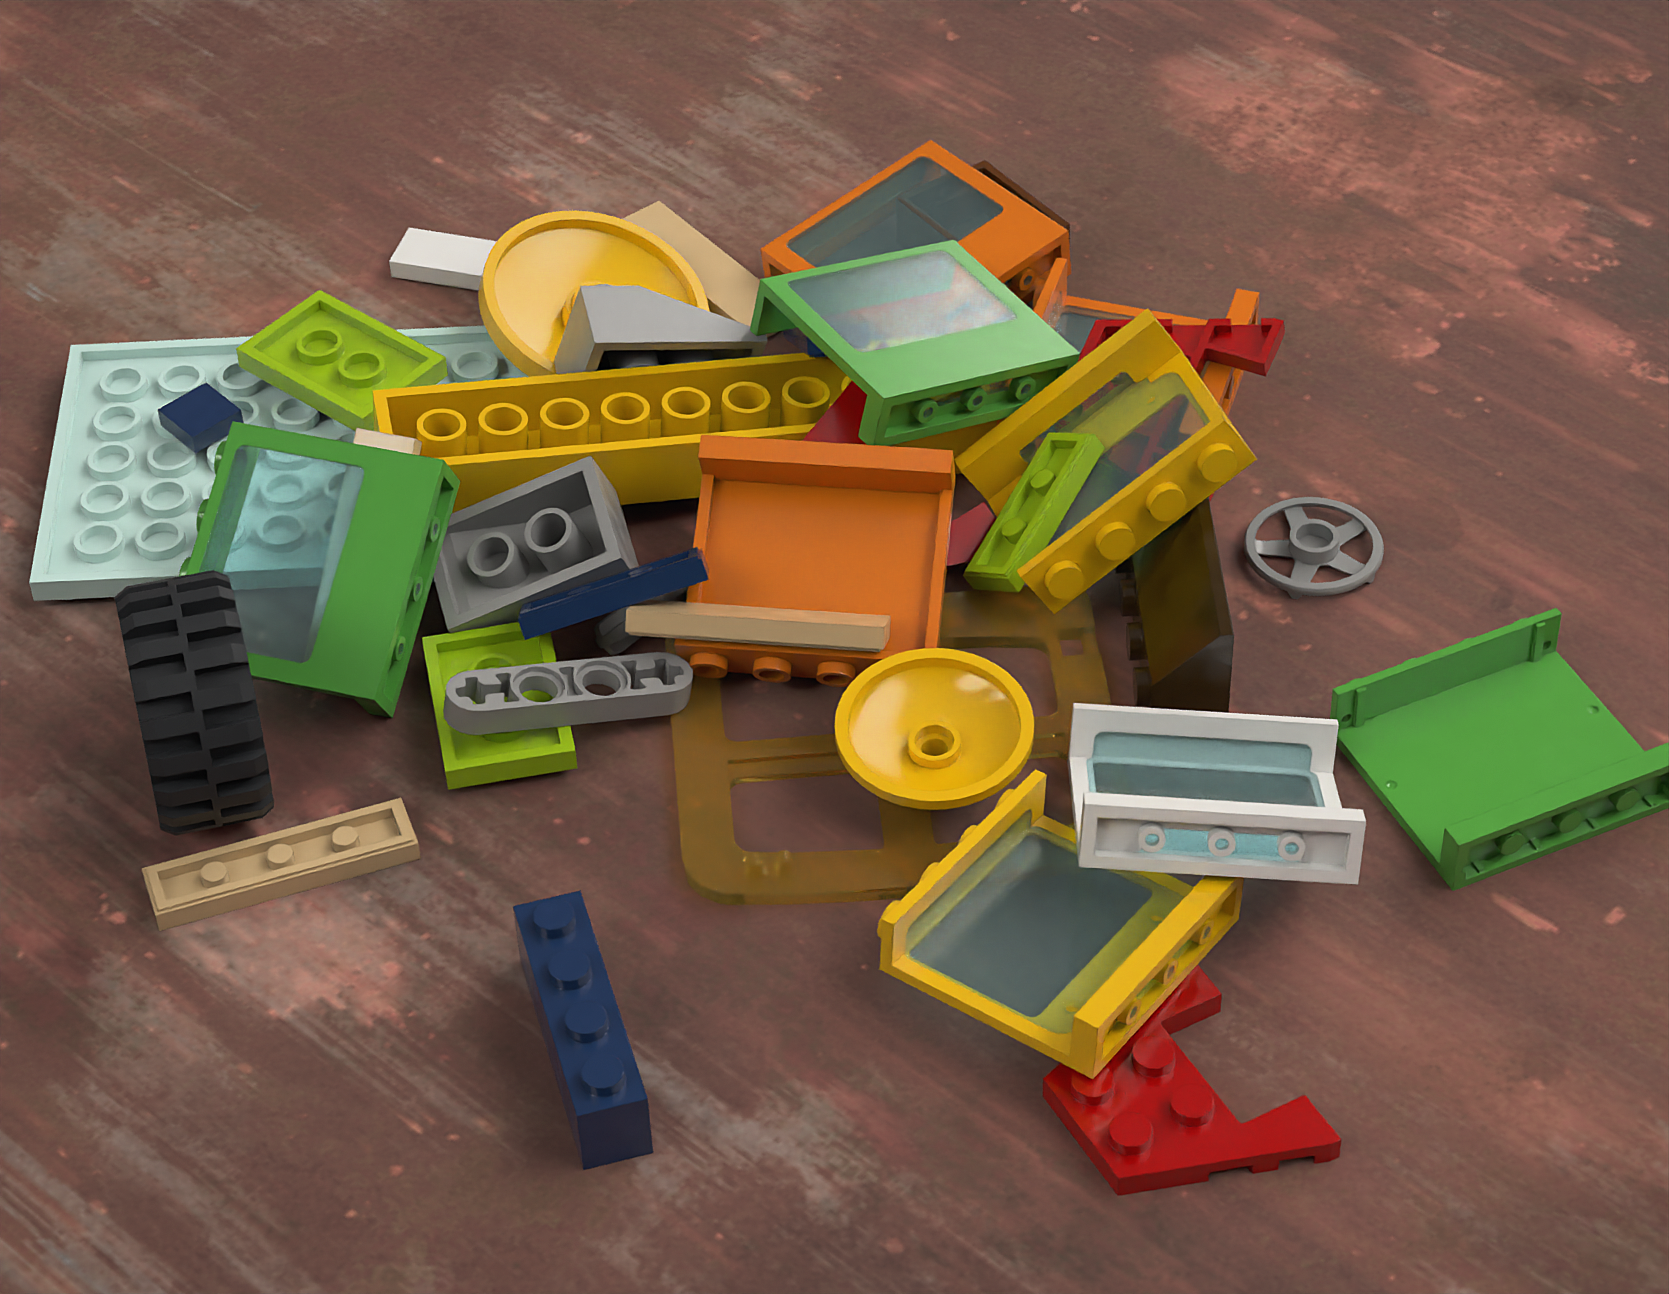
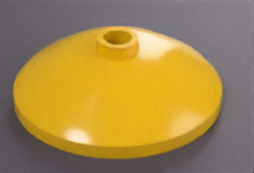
[835,648,1034,810]

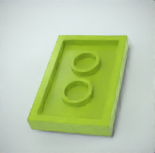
[236,290,448,432]
[422,622,578,790]

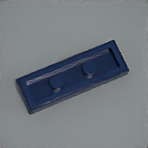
[518,547,709,640]

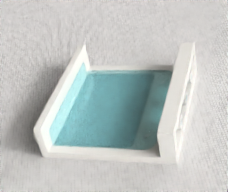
[1067,703,1366,885]

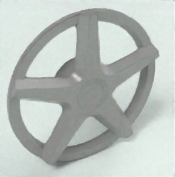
[1243,497,1384,599]

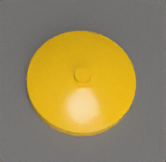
[478,211,709,377]

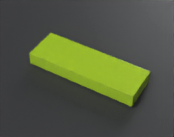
[963,432,1105,593]

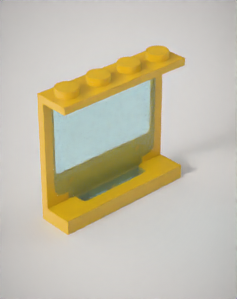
[954,308,1257,614]
[877,769,1244,1079]

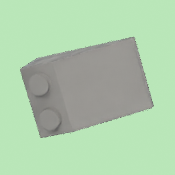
[554,284,768,374]
[433,455,639,633]

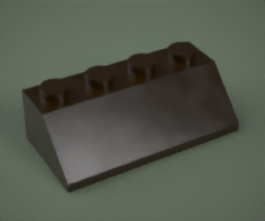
[1114,497,1234,713]

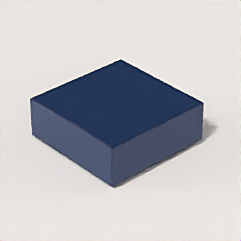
[157,383,244,453]

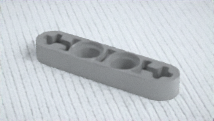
[443,652,693,735]

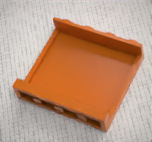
[674,435,956,687]

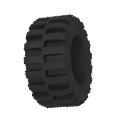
[115,570,274,836]

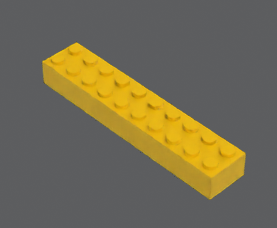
[372,344,997,514]

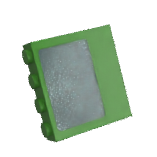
[750,240,1080,446]
[179,421,460,718]

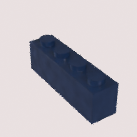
[513,891,653,1170]

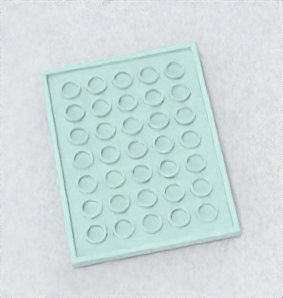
[29,326,529,601]

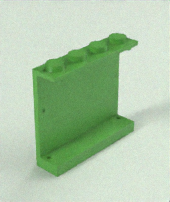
[1330,608,1669,891]

